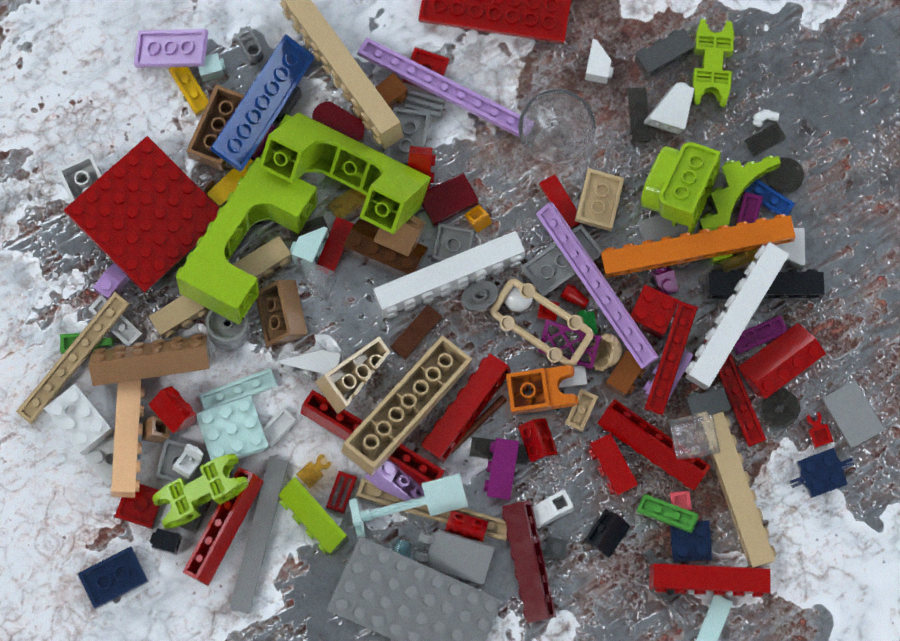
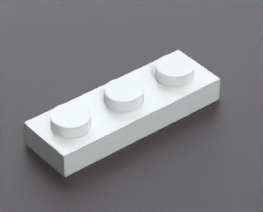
[88,295,143,347]

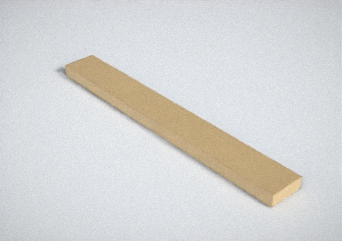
[16,292,131,424]
[356,478,507,542]

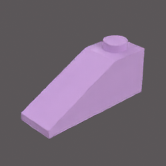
[93,263,130,300]

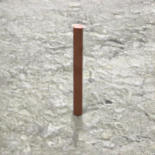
[451,395,507,454]

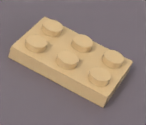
[575,168,624,231]

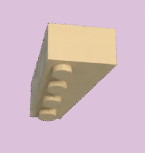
[315,337,390,414]

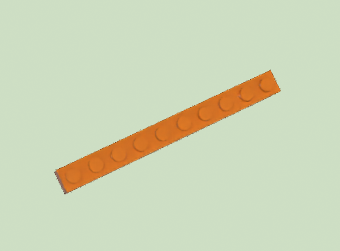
[601,214,796,278]

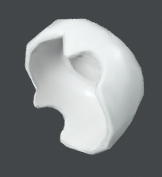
[503,286,533,312]

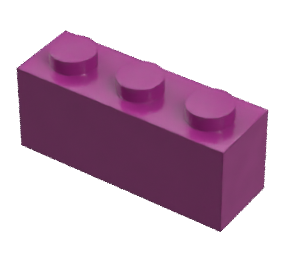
[484,437,519,500]

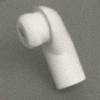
[753,110,780,127]

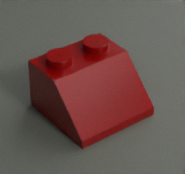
[148,386,197,434]

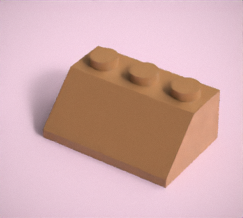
[256,280,308,347]

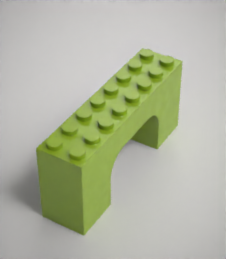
[259,112,431,234]
[176,157,318,325]

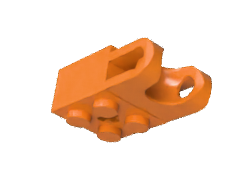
[506,365,579,415]

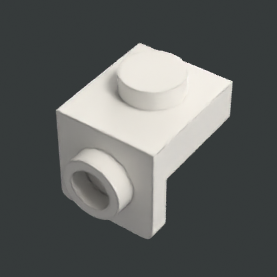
[172,443,204,479]

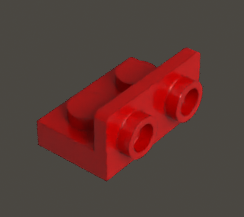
[518,418,558,462]
[445,511,489,542]

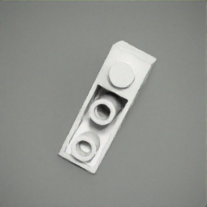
[279,350,342,378]
[533,489,574,529]

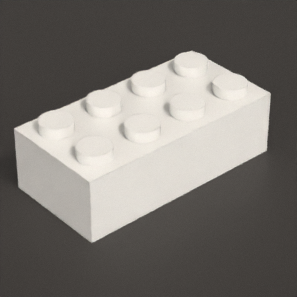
[57,153,102,241]

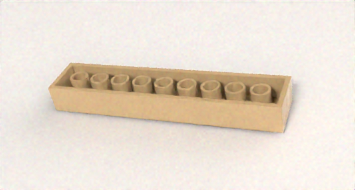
[280,0,404,149]

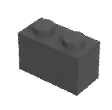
[684,386,731,424]

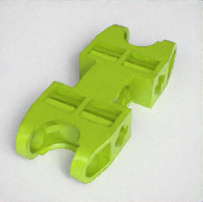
[692,18,734,107]
[152,454,249,529]

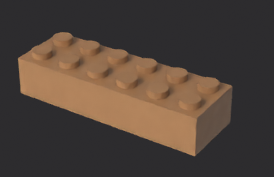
[88,334,211,386]

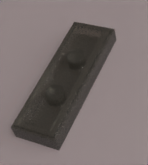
[627,87,651,143]
[469,437,528,465]

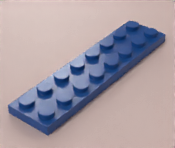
[210,34,314,172]

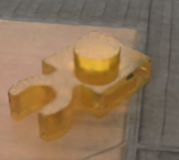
[296,454,331,489]

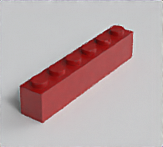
[421,353,511,463]
[597,399,711,491]
[182,467,264,586]
[649,563,771,598]

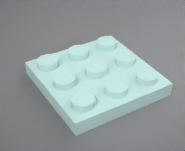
[197,396,269,460]

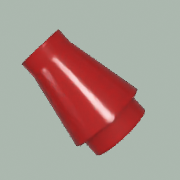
[560,284,590,309]

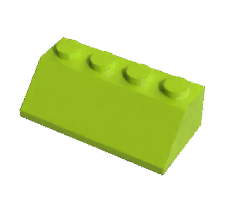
[278,477,348,556]

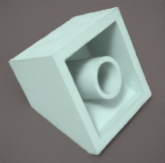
[290,227,329,272]

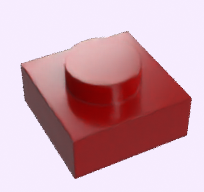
[537,301,560,322]

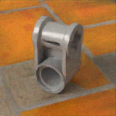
[233,26,264,63]

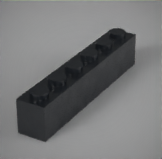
[706,269,825,299]

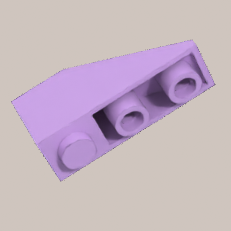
[365,459,424,507]

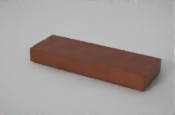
[390,305,442,360]

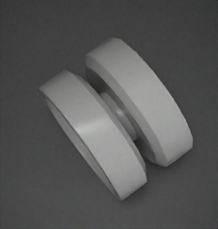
[205,310,250,350]

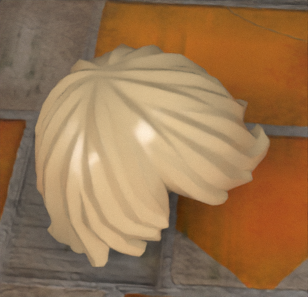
[588,333,623,371]

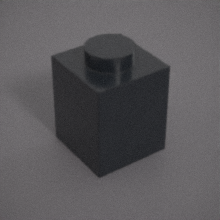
[150,528,182,555]

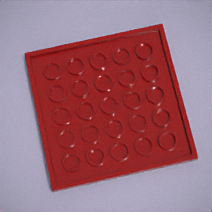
[63,136,220,293]

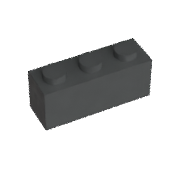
[635,28,695,79]

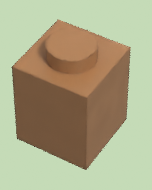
[142,416,170,443]

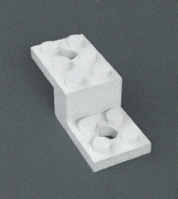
[44,384,138,487]

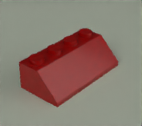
[737,323,826,399]

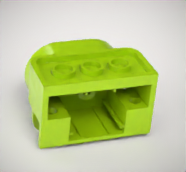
[641,142,721,235]

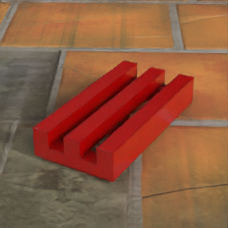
[326,471,357,514]

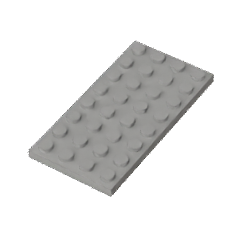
[327,536,503,641]

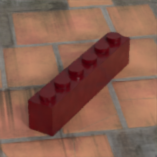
[502,500,556,623]

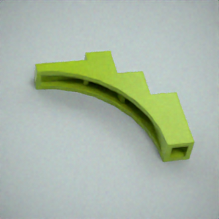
[699,156,781,266]

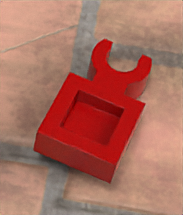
[806,412,834,449]

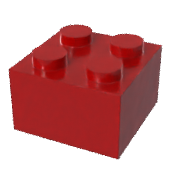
[630,285,680,339]

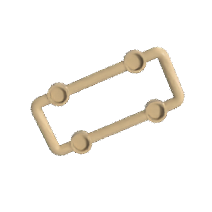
[490,279,594,366]

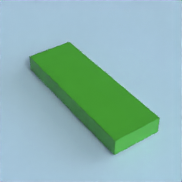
[636,494,699,534]

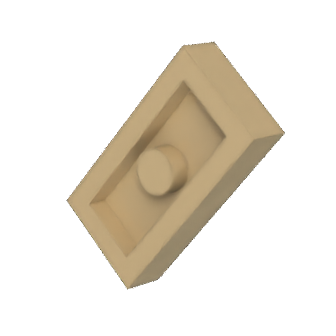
[565,389,598,432]

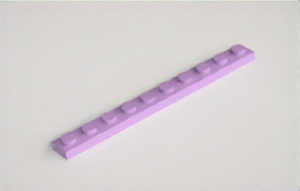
[357,37,532,139]
[536,202,659,369]

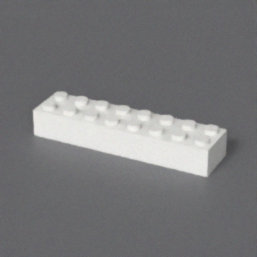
[373,231,525,319]
[684,242,789,390]

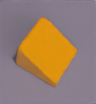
[464,205,492,233]

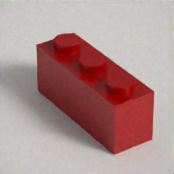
[587,433,638,498]

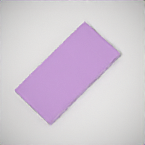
[134,29,209,68]

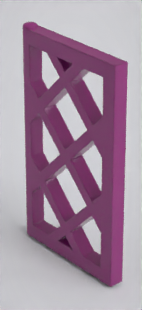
[538,319,602,369]

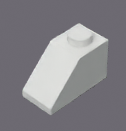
[585,39,614,84]

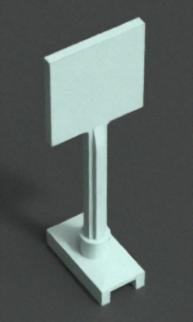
[349,473,468,538]

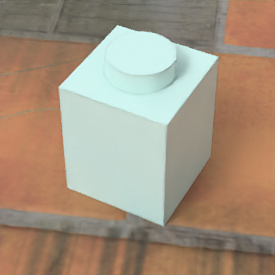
[198,53,226,82]

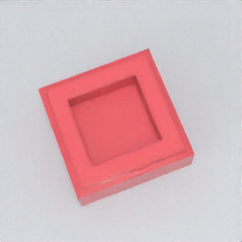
[669,491,692,511]

